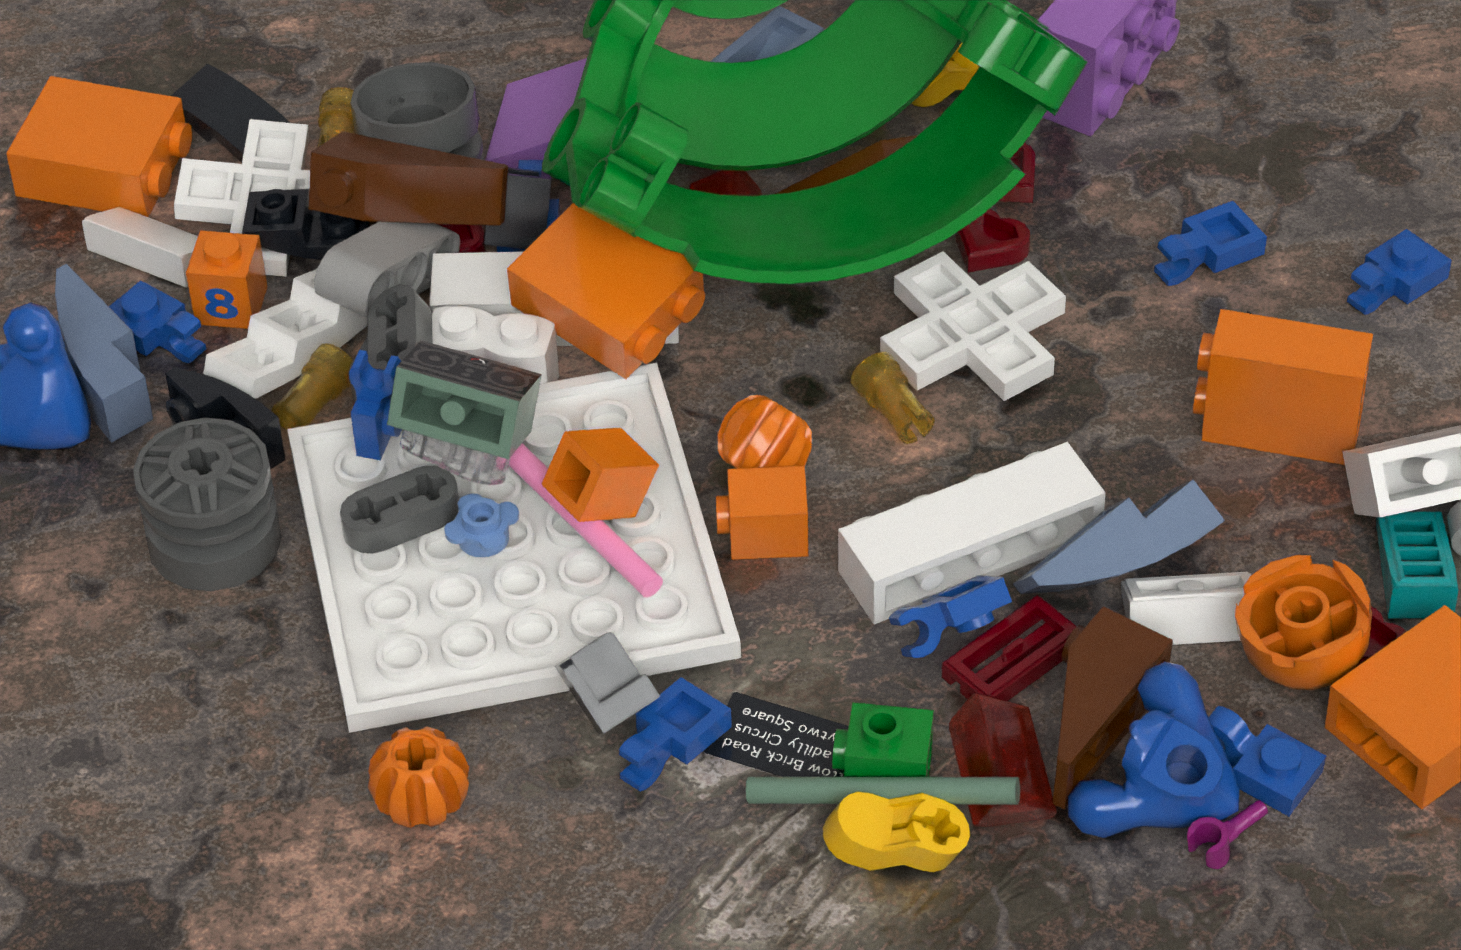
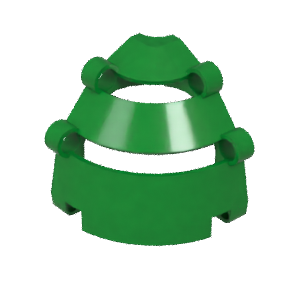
[542,0,1088,284]

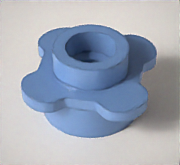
[444,494,519,557]

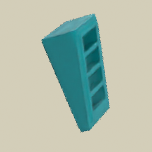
[1376,512,1459,618]

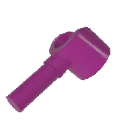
[1187,800,1268,869]

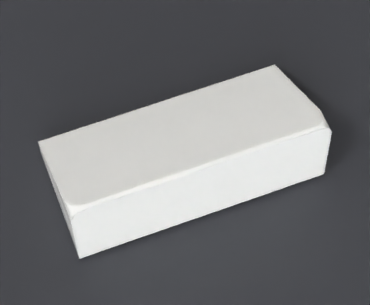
[82,207,198,288]
[1121,572,1251,645]

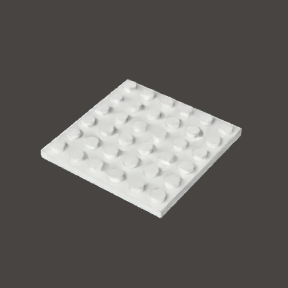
[287,363,741,733]

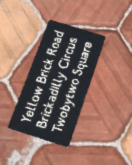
[704,692,849,777]

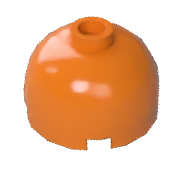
[1235,555,1372,690]

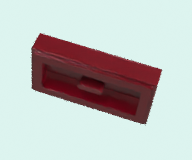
[941,595,1077,716]

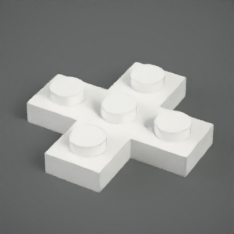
[174,119,310,277]
[880,251,1066,401]

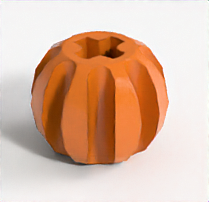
[718,395,812,469]
[368,726,469,828]

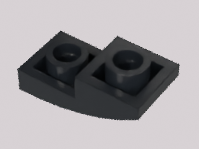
[171,64,291,163]
[242,189,376,260]
[165,367,286,469]

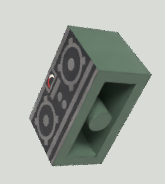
[387,340,542,460]

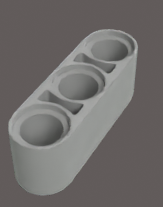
[314,221,460,318]

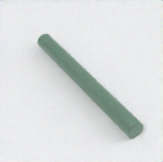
[746,777,1020,805]

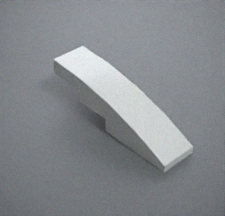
[203,269,368,399]

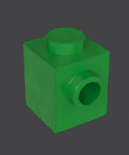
[832,702,934,777]

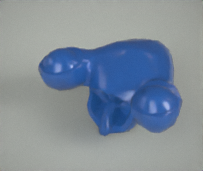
[0,302,91,450]
[1068,662,1239,838]

